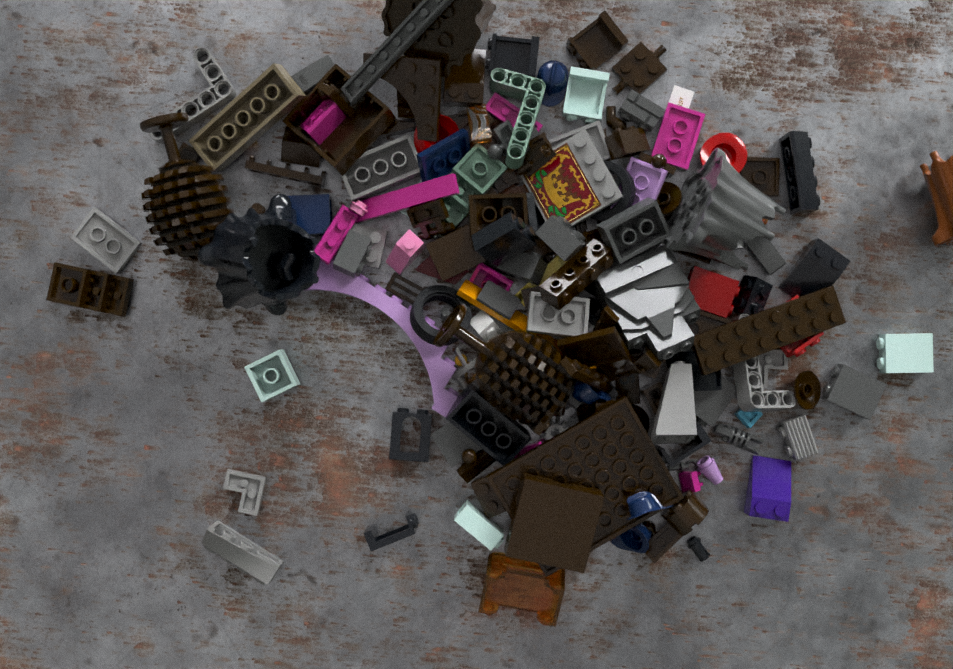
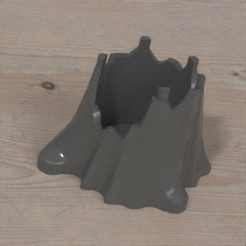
[663,148,786,271]

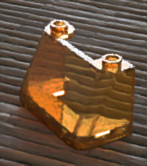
[478,553,565,627]

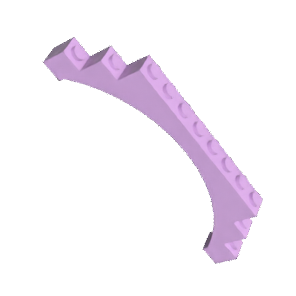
[303,257,459,417]

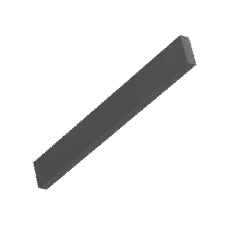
[341,0,454,104]

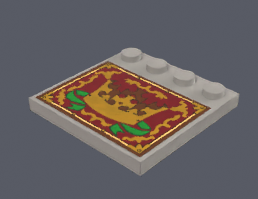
[521,129,624,228]

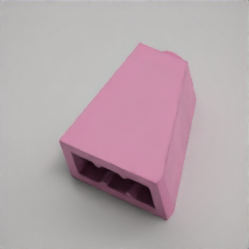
[386,229,426,275]

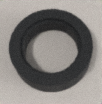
[590,161,635,221]
[410,285,471,346]

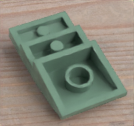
[443,142,508,228]

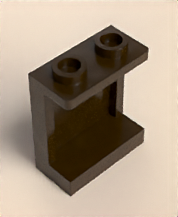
[566,11,629,70]

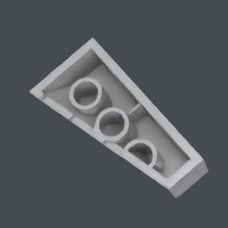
[201,520,284,585]

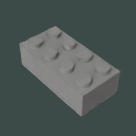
[341,134,421,202]

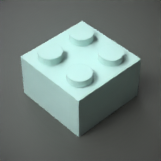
[244,349,300,402]

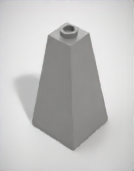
[650,361,697,444]

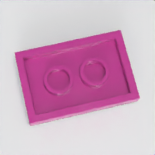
[651,102,705,171]

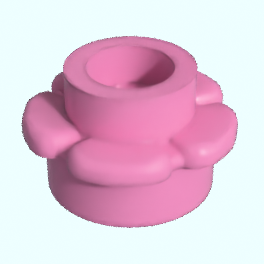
[349,199,368,217]

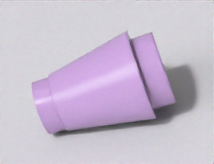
[696,455,723,485]

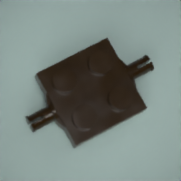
[612,42,667,95]

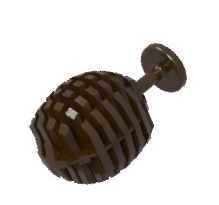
[139,112,235,261]
[433,304,574,425]

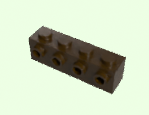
[539,239,614,310]

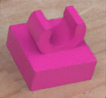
[678,471,703,492]

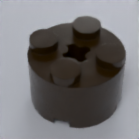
[661,489,709,536]

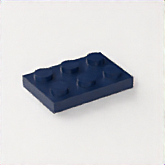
[416,128,471,182]

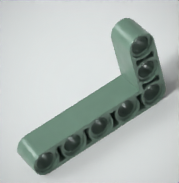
[489,68,546,169]

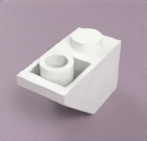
[470,310,502,342]

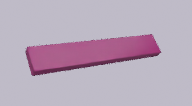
[350,173,460,224]

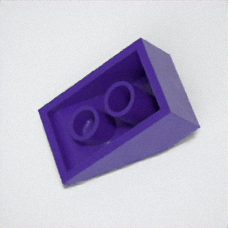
[744,455,791,522]

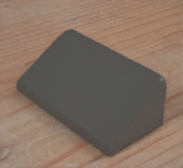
[476,280,521,320]

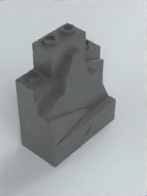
[595,245,700,360]

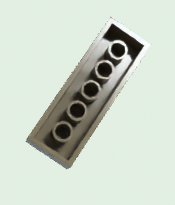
[188,63,306,172]

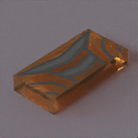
[466,104,492,144]

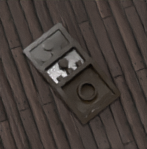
[46,262,134,317]

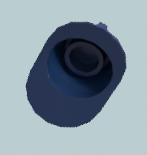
[535,60,569,106]
[572,380,611,405]
[626,491,673,520]
[610,523,652,554]

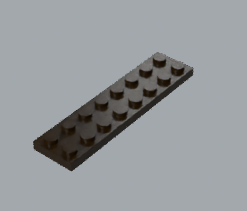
[692,285,846,375]

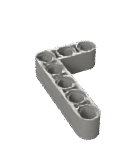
[149,47,236,144]
[730,314,796,412]

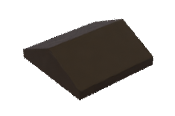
[281,126,321,168]

